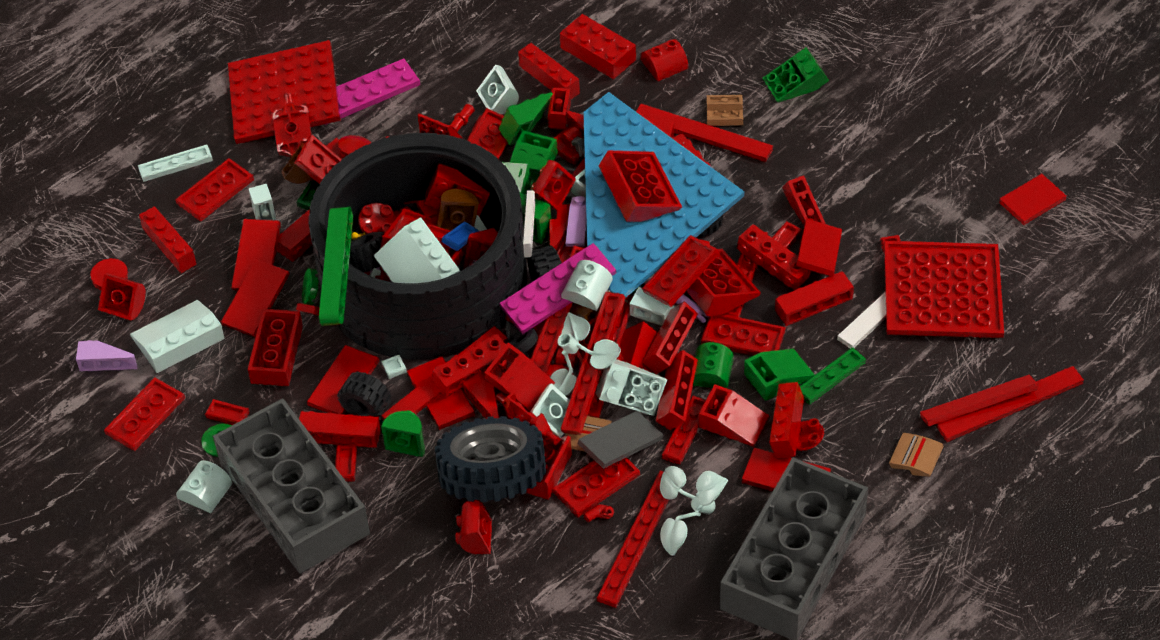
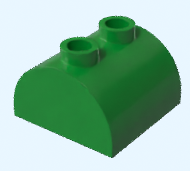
[693,342,734,389]
[381,410,425,457]

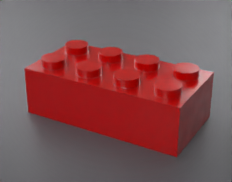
[560,14,636,79]
[248,309,303,386]

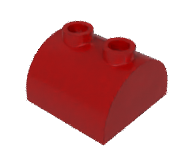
[640,39,688,81]
[531,160,576,211]
[98,273,146,321]
[455,500,492,554]

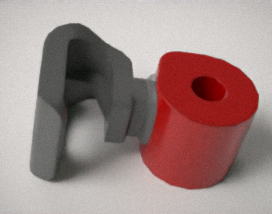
[560,126,585,158]

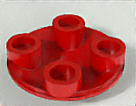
[338,135,372,157]
[358,203,395,234]
[796,418,825,451]

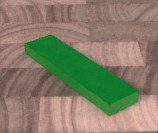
[800,347,866,405]

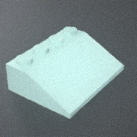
[374,218,460,283]
[130,300,225,373]

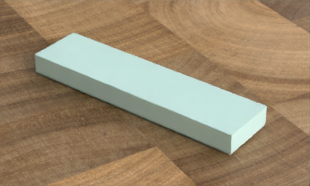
[138,145,213,182]

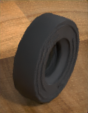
[506,328,538,353]

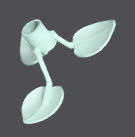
[550,312,621,396]
[660,466,728,556]

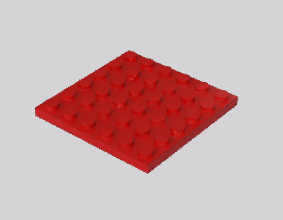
[228,40,341,144]
[884,241,1004,338]

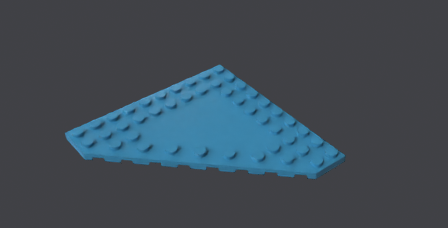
[584,92,744,298]

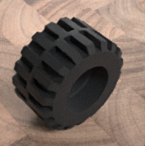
[349,232,384,273]
[527,245,561,282]
[337,372,392,419]

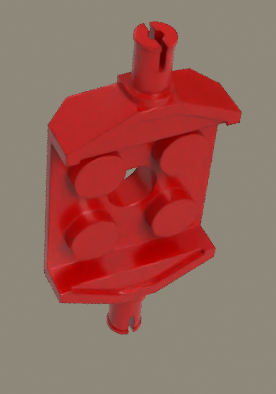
[273,93,311,157]
[496,391,560,445]

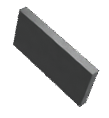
[577,411,663,469]

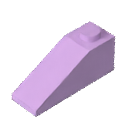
[566,196,587,247]
[76,340,137,371]

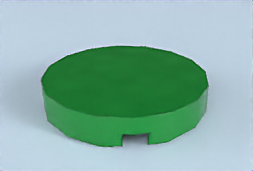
[302,268,319,305]

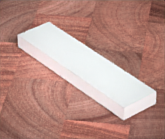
[523,190,535,257]
[837,292,886,349]

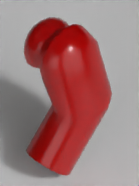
[583,504,614,523]

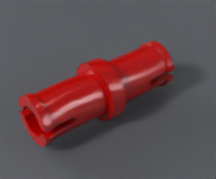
[449,104,475,133]

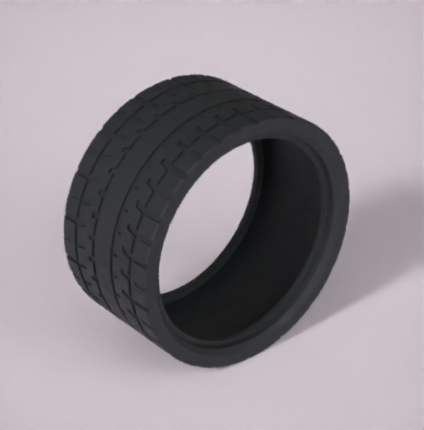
[309,133,527,360]

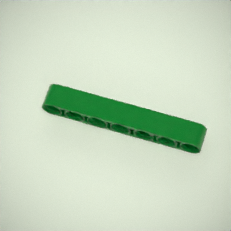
[319,207,353,326]

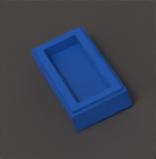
[441,221,479,251]

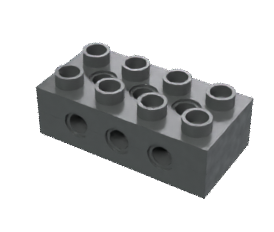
[213,398,370,574]
[720,457,868,640]

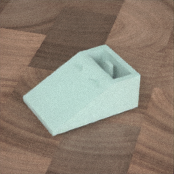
[595,359,667,416]

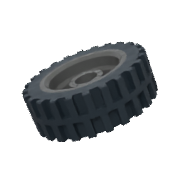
[435,416,546,502]

